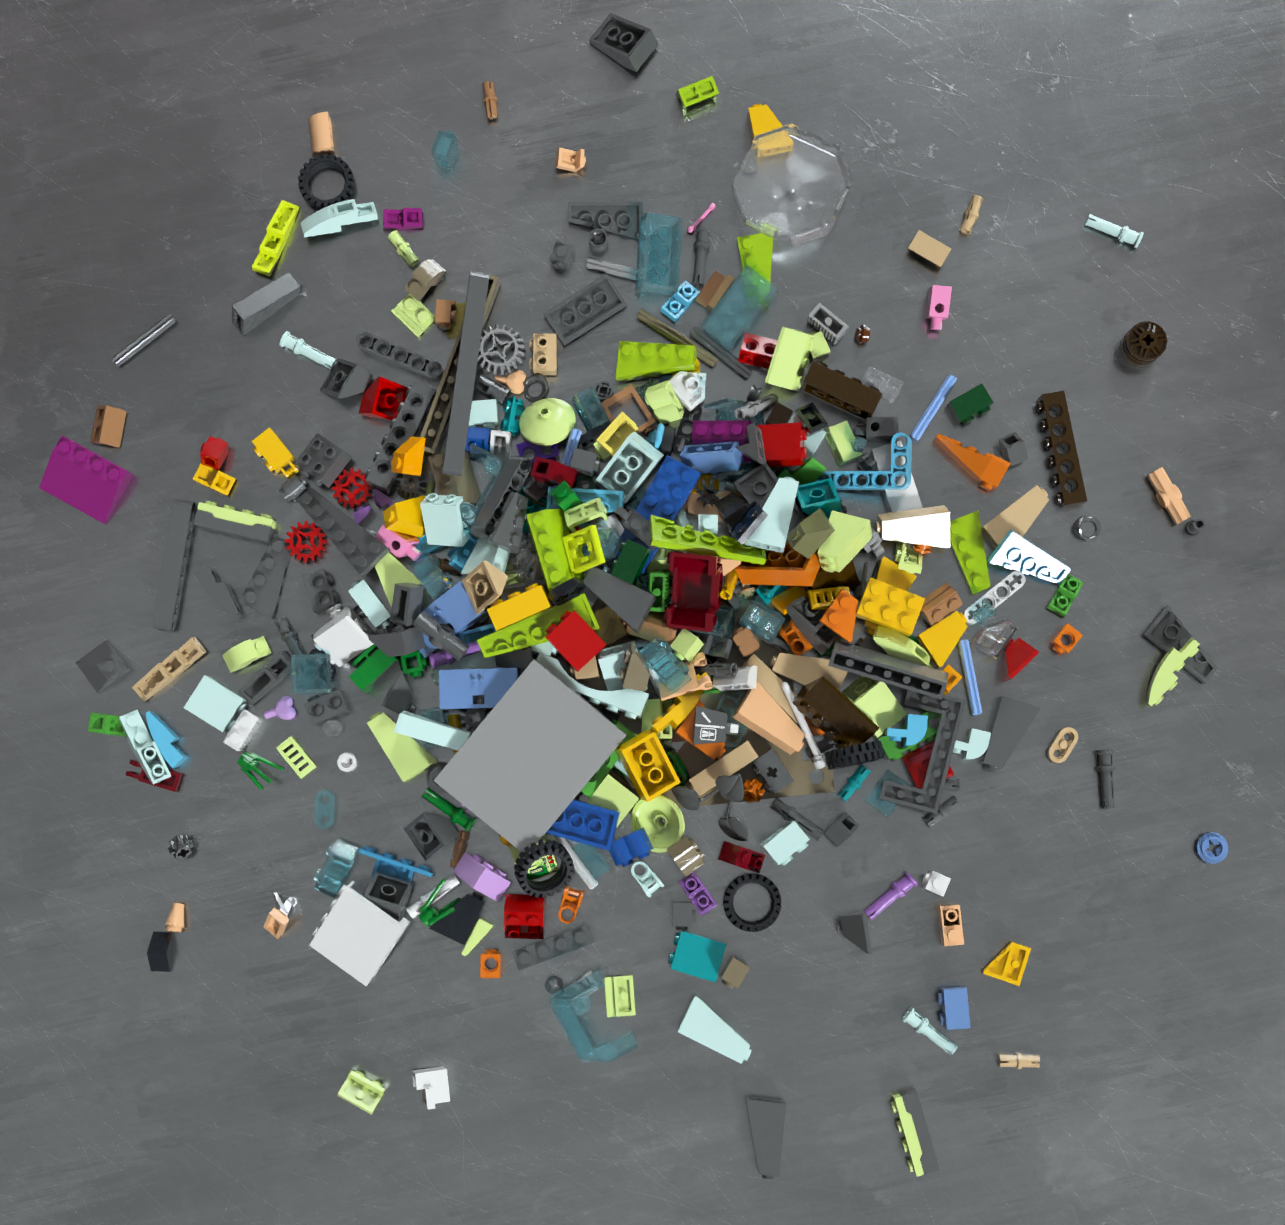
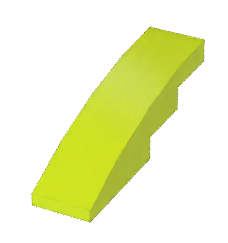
[252,200,299,277]

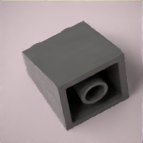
[364,872,413,922]

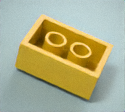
[856,577,925,637]
[487,583,553,631]
[615,729,681,802]

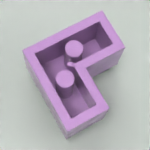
[453,852,511,902]

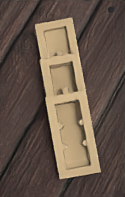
[132,637,207,702]
[741,654,806,724]

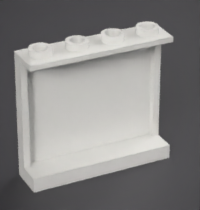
[309,881,410,986]

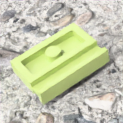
[391,294,435,338]
[604,975,636,1017]

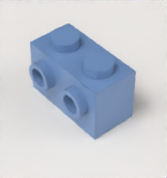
[938,986,971,1030]

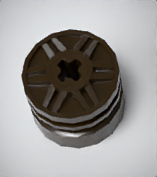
[1119,321,1168,368]

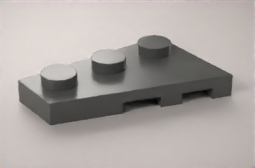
[487,492,528,554]

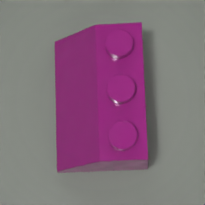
[692,420,752,463]

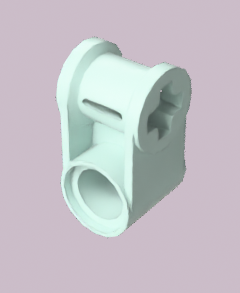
[631,860,665,898]

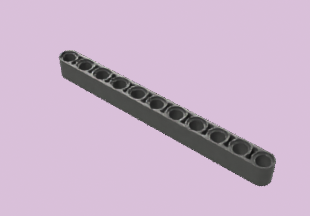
[442,270,490,477]

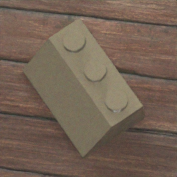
[428,452,483,509]

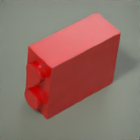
[755,422,807,467]
[544,610,606,672]

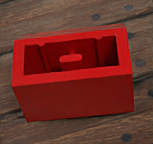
[504,894,545,939]

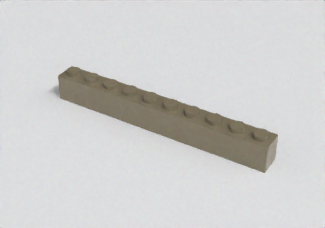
[420,275,500,456]

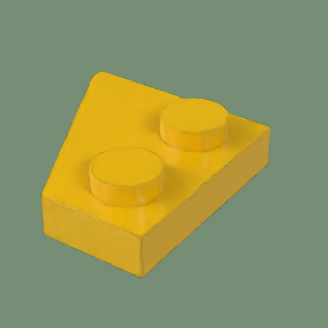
[982,942,1031,986]

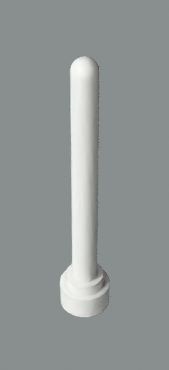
[781,682,827,770]

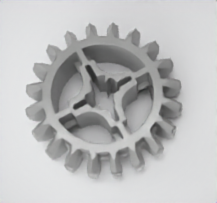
[478,324,525,375]

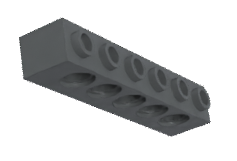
[365,381,436,494]

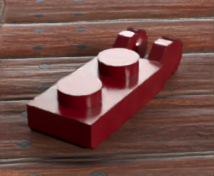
[126,759,183,792]

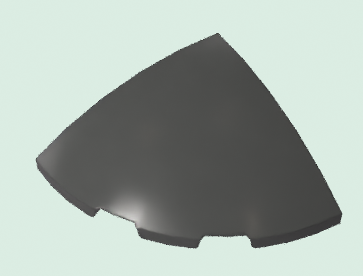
[786,596,857,655]

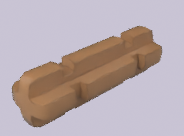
[450,830,469,868]

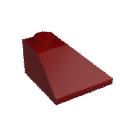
[359,377,408,423]
[1001,638,1039,682]

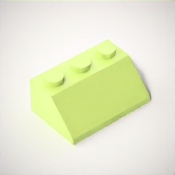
[765,327,815,391]

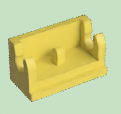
[597,412,638,457]

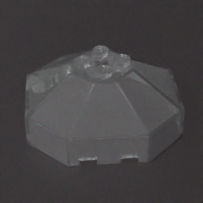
[732,123,853,247]

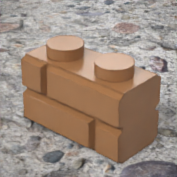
[920,583,963,626]
[732,627,760,659]

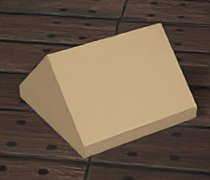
[462,561,508,614]

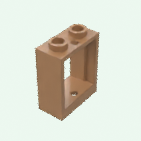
[599,384,656,435]

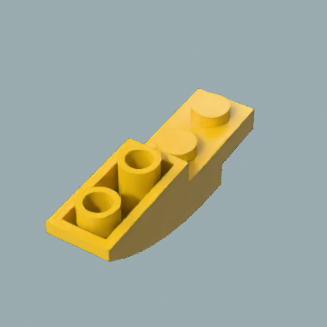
[651,672,708,735]

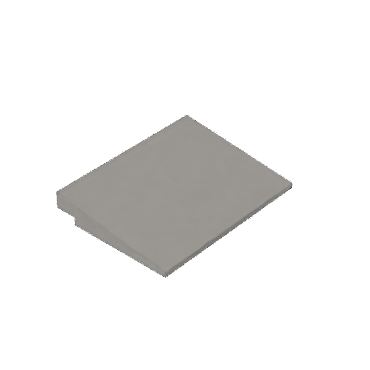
[434,659,627,853]

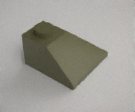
[787,508,835,559]

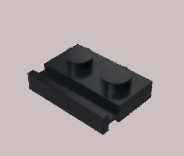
[728,501,768,545]

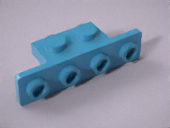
[357,846,434,882]

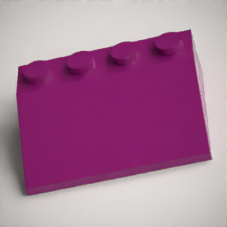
[39,435,134,524]

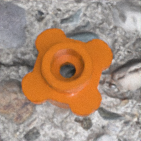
[912,543,931,554]

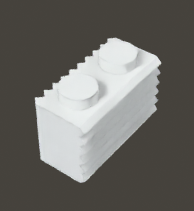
[223,709,263,752]

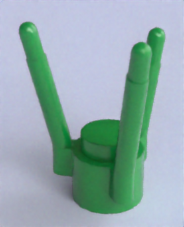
[237,751,284,790]
[419,879,460,927]

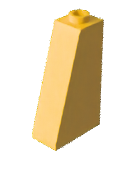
[863,556,917,636]

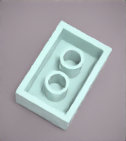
[596,431,664,504]

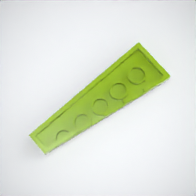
[649,515,766,565]
[477,593,600,658]

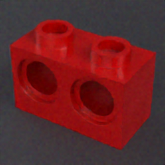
[738,333,778,369]

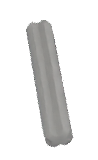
[586,257,641,281]

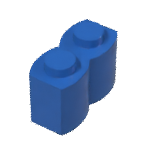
[609,827,654,867]

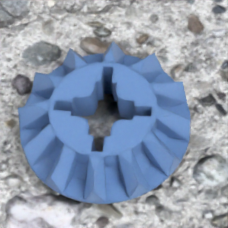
[1196,832,1228,864]

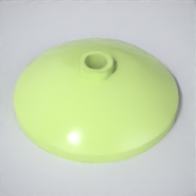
[519,398,576,446]
[631,795,685,853]

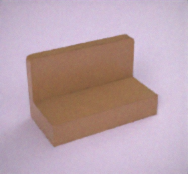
[695,271,735,313]
[90,405,126,448]

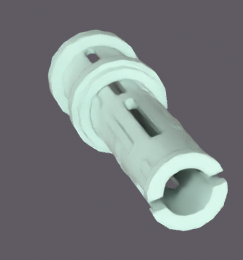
[1085,214,1144,249]
[279,331,336,370]
[902,1007,958,1056]

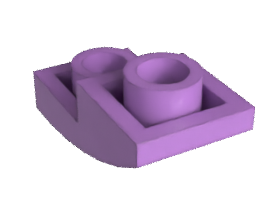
[372,489,394,510]
[353,505,374,526]
[678,872,717,916]

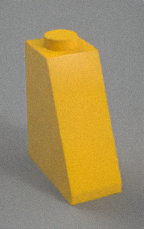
[748,104,794,157]
[383,495,426,538]
[916,611,968,669]

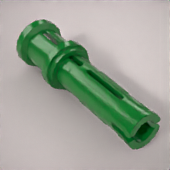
[421,787,477,832]

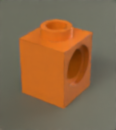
[1050,623,1083,655]
[480,949,502,978]

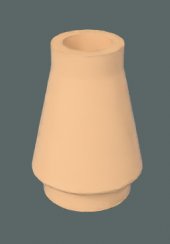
[165,903,185,932]

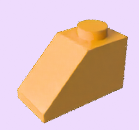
[391,436,426,476]

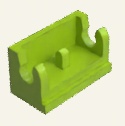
[676,76,719,108]

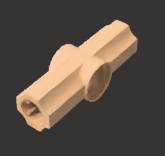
[1147,467,1192,525]

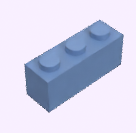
[680,441,744,474]

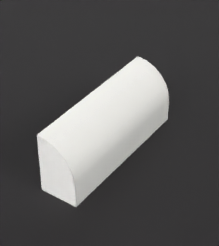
[870,441,923,513]

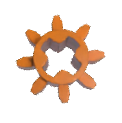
[743,779,766,802]

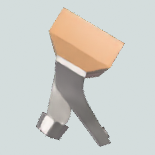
[263,892,296,939]

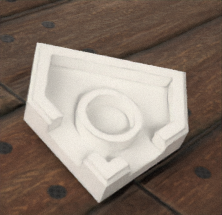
[668,371,706,412]

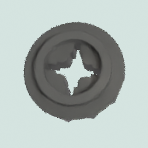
[426,762,448,793]

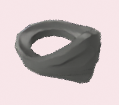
[523,374,549,401]
[1072,515,1101,540]

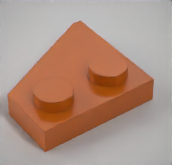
[819,589,858,643]

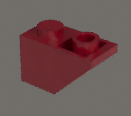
[531,457,577,489]
[718,841,765,873]

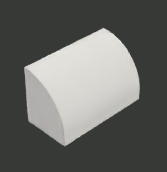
[713,666,757,691]

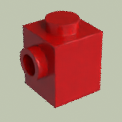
[200,436,228,470]

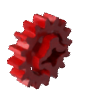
[331,468,374,510]
[285,521,327,563]

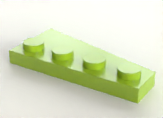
[737,231,774,311]
[950,510,991,595]

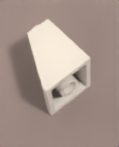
[313,605,374,667]

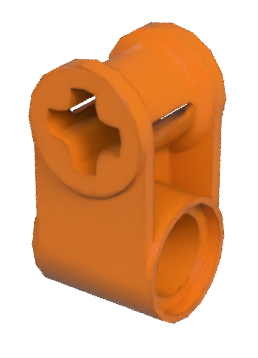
[779,619,813,655]
[558,885,585,924]

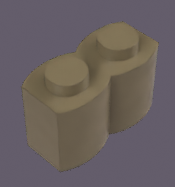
[667,836,705,877]

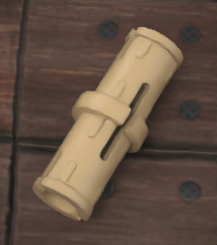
[959,195,983,234]
[998,1053,1040,1069]

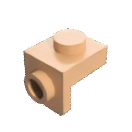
[555,147,586,172]

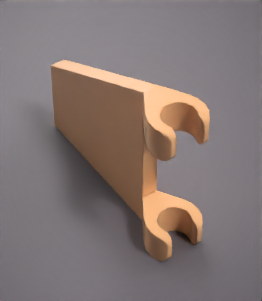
[658,652,713,701]

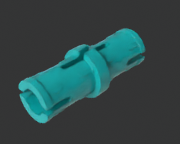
[838,764,871,801]

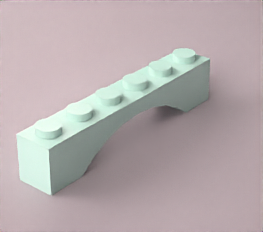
[537,653,649,720]

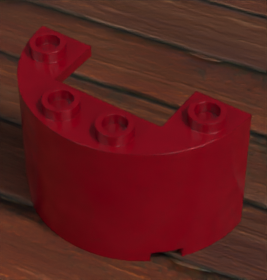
[664,551,723,633]

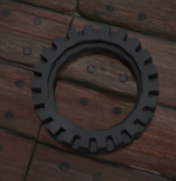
[298,154,355,211]
[825,740,885,770]
[514,839,574,898]
[723,873,781,932]

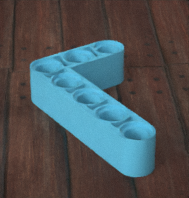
[815,432,912,490]

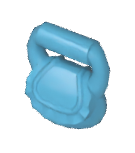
[646,423,665,451]

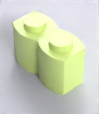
[645,380,684,425]

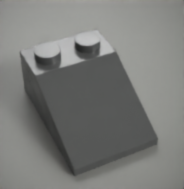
[589,13,658,72]

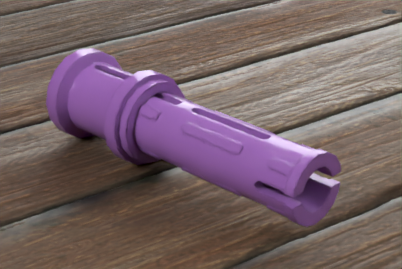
[429,641,481,670]
[864,872,918,920]

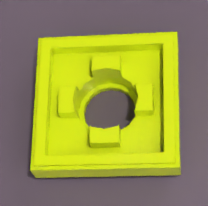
[562,525,605,575]

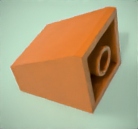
[676,701,726,761]

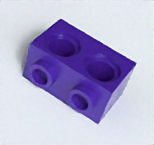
[516,441,560,470]

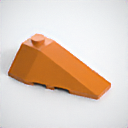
[934,434,1011,491]

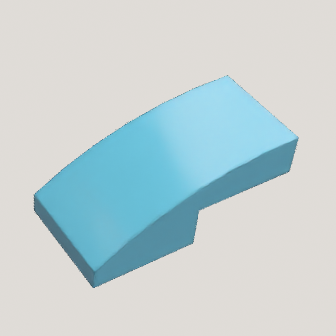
[660,280,700,323]

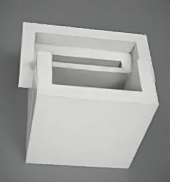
[411,1066,450,1110]

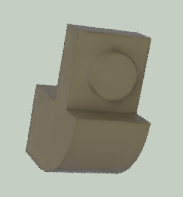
[404,259,447,301]

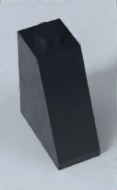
[429,892,486,945]

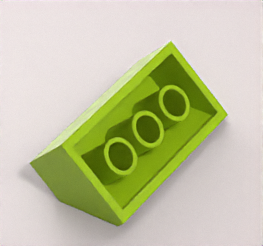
[526,508,584,593]

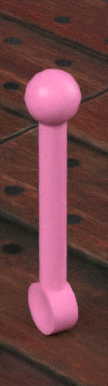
[687,203,716,233]

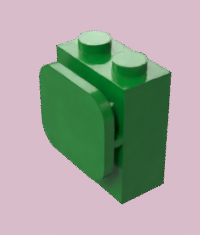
[349,644,399,693]

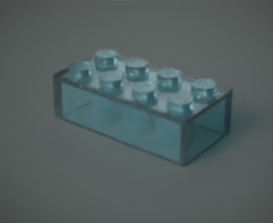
[635,212,683,297]
[701,265,778,352]

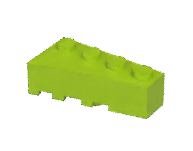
[616,341,697,383]

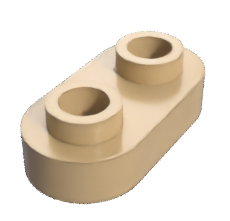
[1047,727,1078,763]

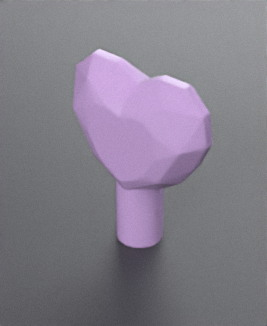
[264,695,296,720]

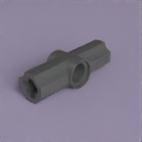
[413,611,469,661]

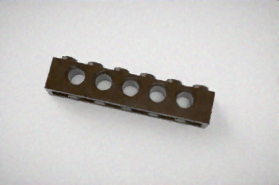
[1036,390,1087,508]

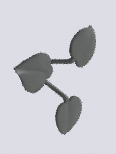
[671,774,749,841]

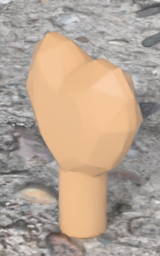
[494,370,526,394]

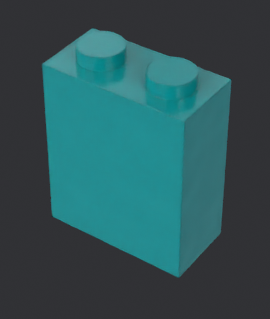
[668,930,727,983]

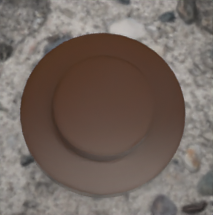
[855,325,870,344]

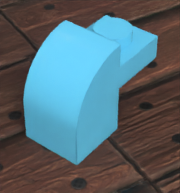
[885,714,928,746]

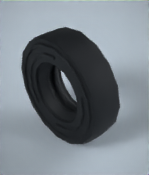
[660,427,676,460]

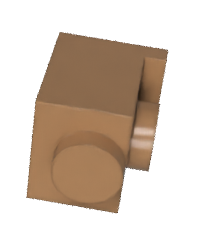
[435,299,457,330]

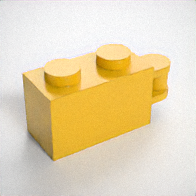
[252,427,299,479]

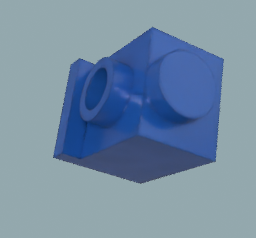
[466,427,491,456]

